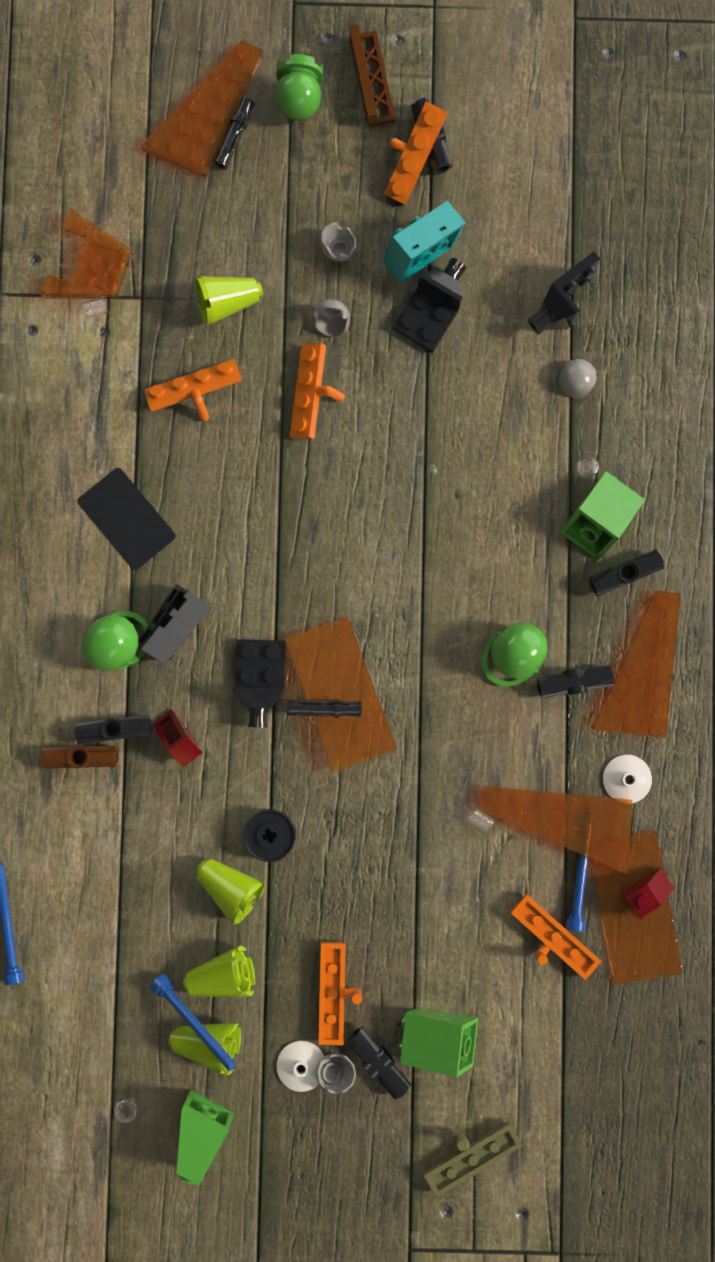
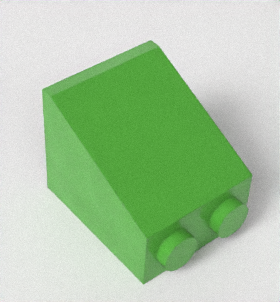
[560,471,645,560]
[399,1009,479,1077]
[177,1090,234,1186]

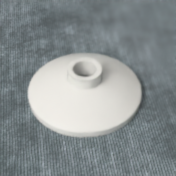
[603,755,652,804]
[277,1040,324,1092]

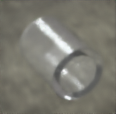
[82,297,109,319]
[467,807,495,834]

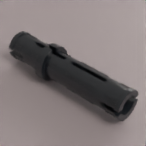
[213,97,255,170]
[287,699,362,718]

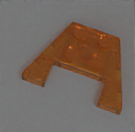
[41,208,132,299]

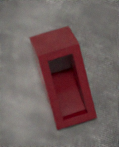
[152,709,203,768]
[620,867,674,919]

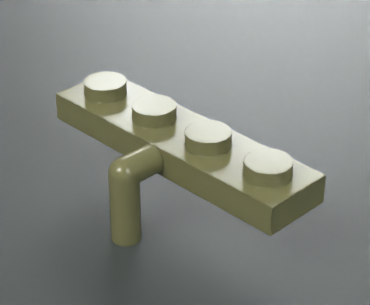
[423,1121,523,1198]

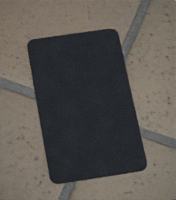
[78,468,176,570]

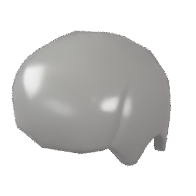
[320,223,357,262]
[313,299,350,337]
[558,359,597,399]
[315,1054,356,1094]

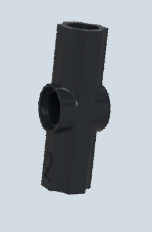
[411,98,452,175]
[588,549,665,597]
[537,665,614,698]
[74,714,152,744]
[346,1026,411,1100]

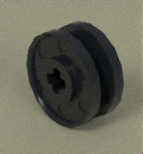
[244,809,296,862]

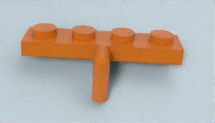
[384,101,448,205]
[289,343,345,440]
[144,359,242,421]
[510,893,602,980]
[319,942,362,1045]

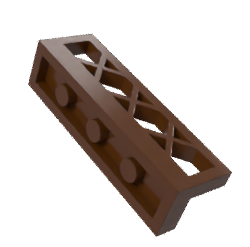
[349,25,395,127]

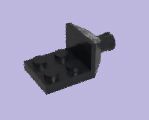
[528,251,600,335]
[393,258,467,353]
[232,639,286,728]

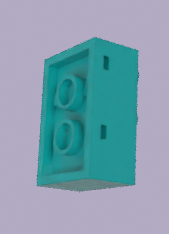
[382,201,466,284]

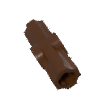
[41,745,119,769]

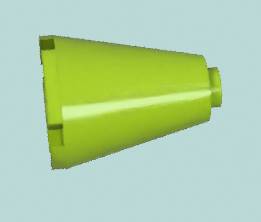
[194,276,263,325]
[196,859,266,925]
[183,946,255,997]
[169,1023,241,1076]

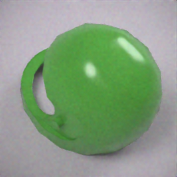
[81,611,148,671]
[481,622,548,687]

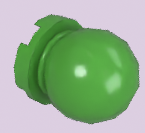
[275,54,323,121]

